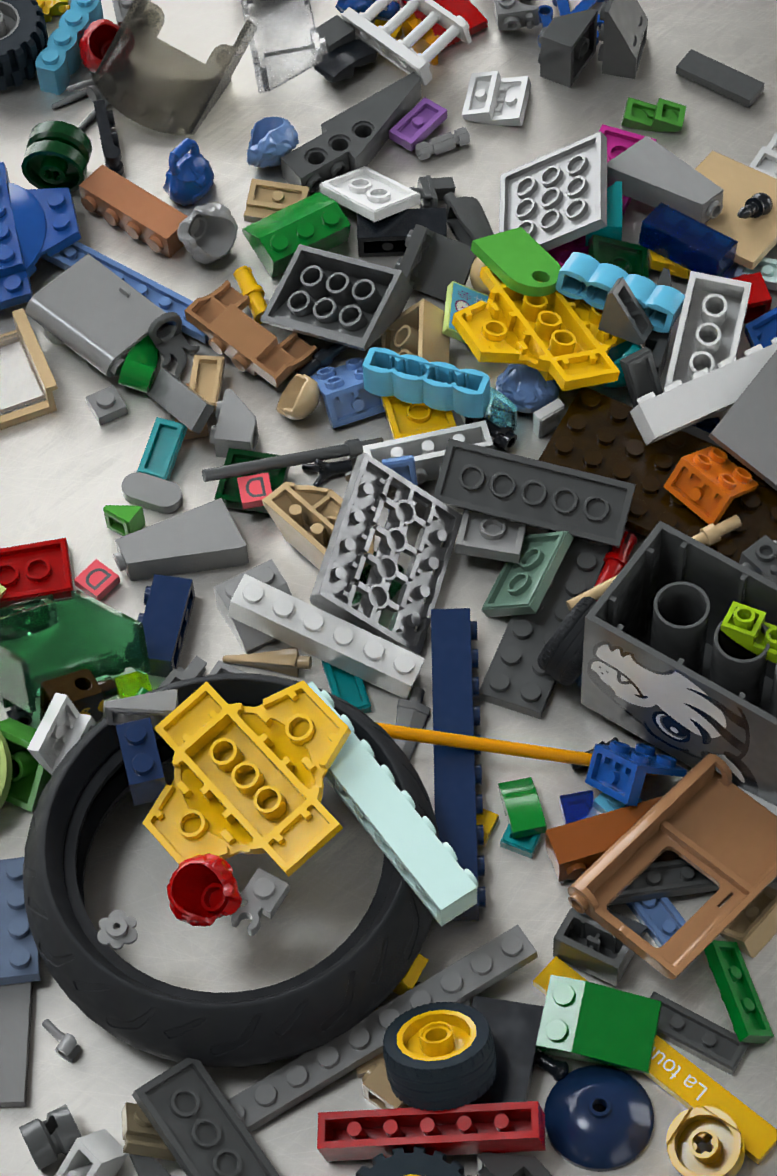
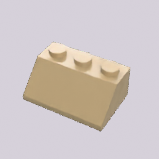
[381,298,450,363]

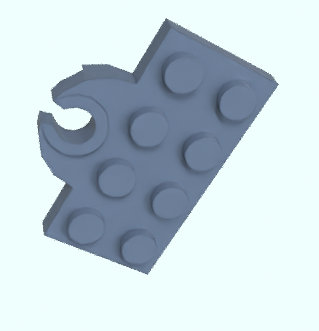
[0,857,41,986]

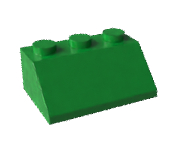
[242,192,351,278]

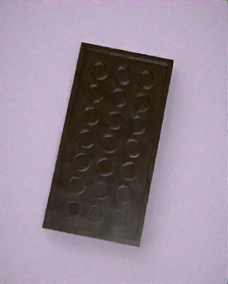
[539,387,777,563]

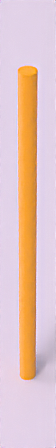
[375,722,658,776]

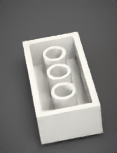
[664,271,752,392]

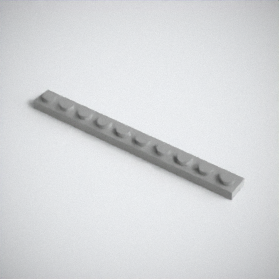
[227,925,538,1133]

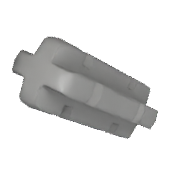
[415,127,470,160]

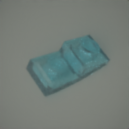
[486,387,517,431]

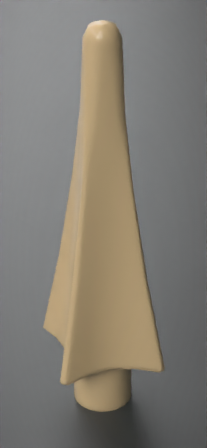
[222,647,312,677]

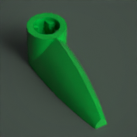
[118,335,158,393]

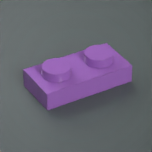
[389,97,447,152]

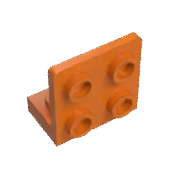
[663,446,759,525]

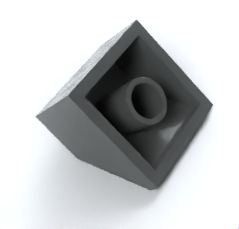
[538,9,598,88]

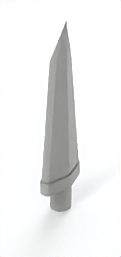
[393,687,431,761]

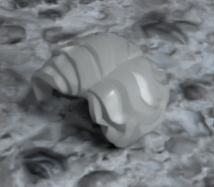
[177,203,238,264]

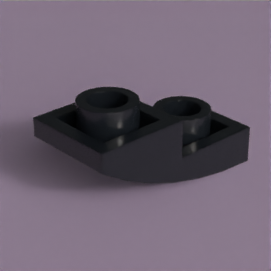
[314,39,378,82]

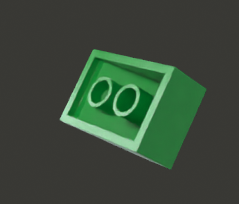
[536,975,662,1074]

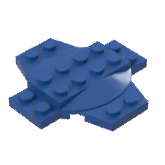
[0,162,81,310]

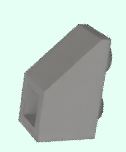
[210,389,259,458]

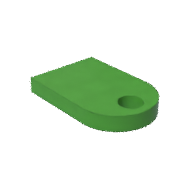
[471,227,561,297]

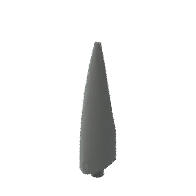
[443,192,493,246]

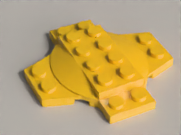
[452,266,627,391]
[142,680,351,877]

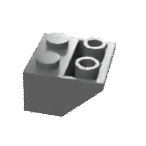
[553,907,648,987]

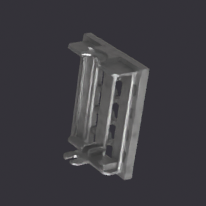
[310,453,462,655]

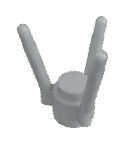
[51,74,116,131]

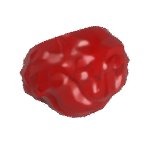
[79,19,134,78]
[167,853,242,927]

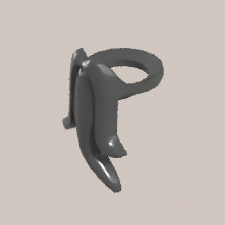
[148,312,200,379]

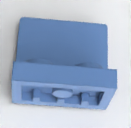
[310,357,385,429]

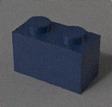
[116,717,166,806]

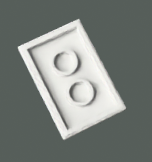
[319,166,421,222]

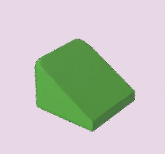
[103,505,146,536]

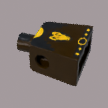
[40,669,118,722]

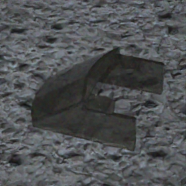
[92,0,257,136]

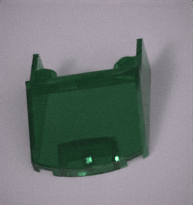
[0,590,151,713]

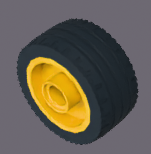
[383,1002,497,1111]

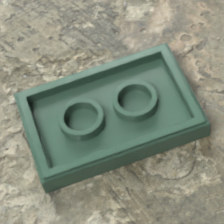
[481,531,573,617]

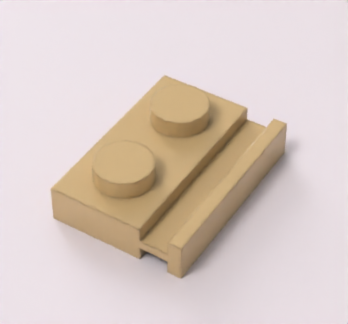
[244,178,310,223]

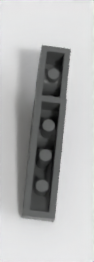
[280,72,421,193]

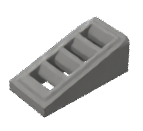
[105,689,178,727]

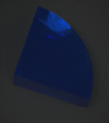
[559,790,594,824]

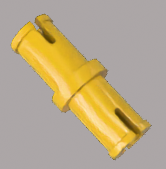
[233,266,267,324]

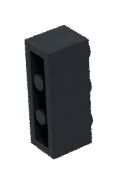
[357,207,447,257]

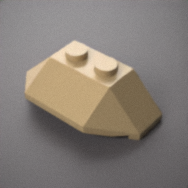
[262,482,375,570]

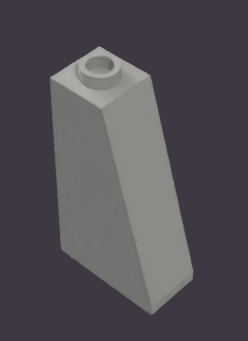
[607,136,724,226]
[113,498,249,581]

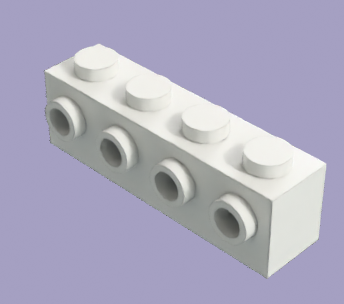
[363,420,493,485]

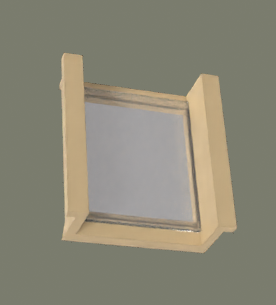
[0,308,58,430]

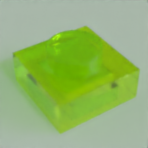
[113,669,152,699]

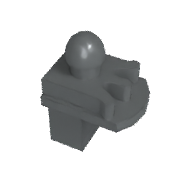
[409,175,456,208]

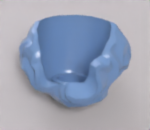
[247,117,299,168]
[496,364,559,413]

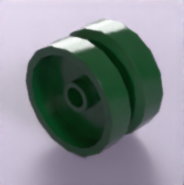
[21,120,92,193]

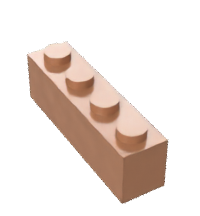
[79,164,188,258]

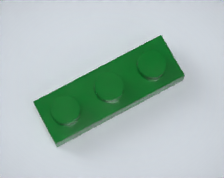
[704,940,774,1043]

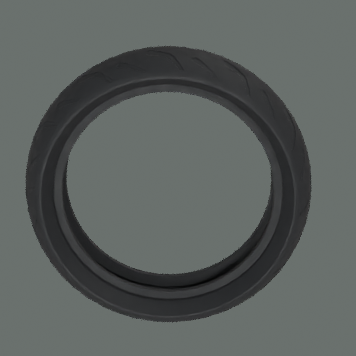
[23,673,440,1067]

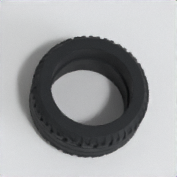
[537,597,597,686]

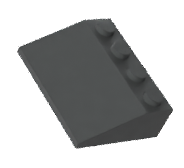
[260,244,413,351]

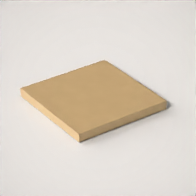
[650,150,777,270]

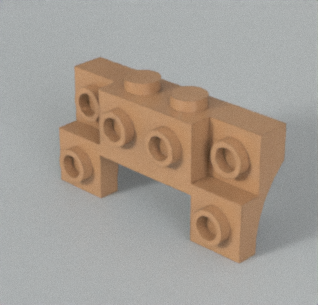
[184,280,318,388]

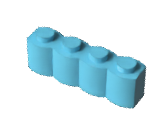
[35,0,104,95]
[555,252,685,333]
[362,347,490,418]

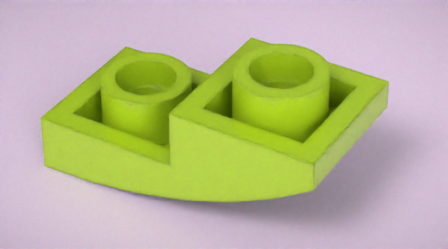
[720,601,777,664]

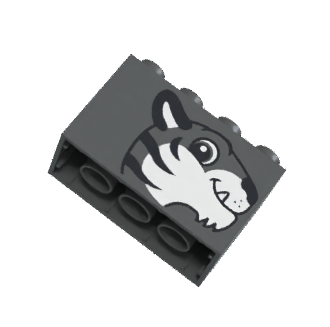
[580,521,777,806]

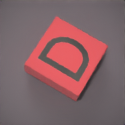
[237,472,272,509]
[74,559,120,602]

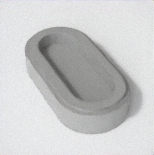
[121,472,182,513]

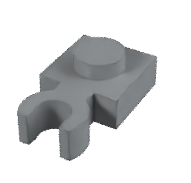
[231,868,290,936]

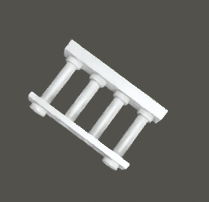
[341,0,472,86]

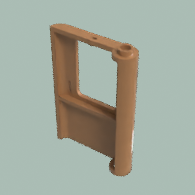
[568,753,777,979]

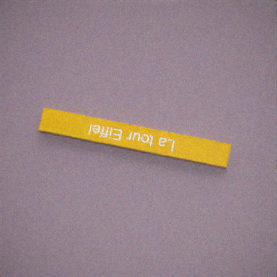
[533,956,777,1165]

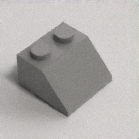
[214,559,292,654]

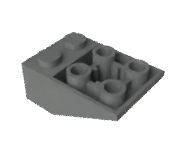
[598,0,648,79]

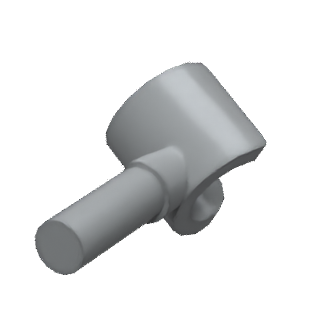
[42,1019,81,1062]

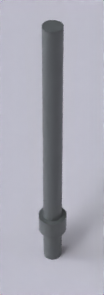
[202,437,384,482]

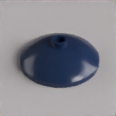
[544,1065,654,1172]

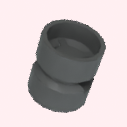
[19,1104,82,1170]

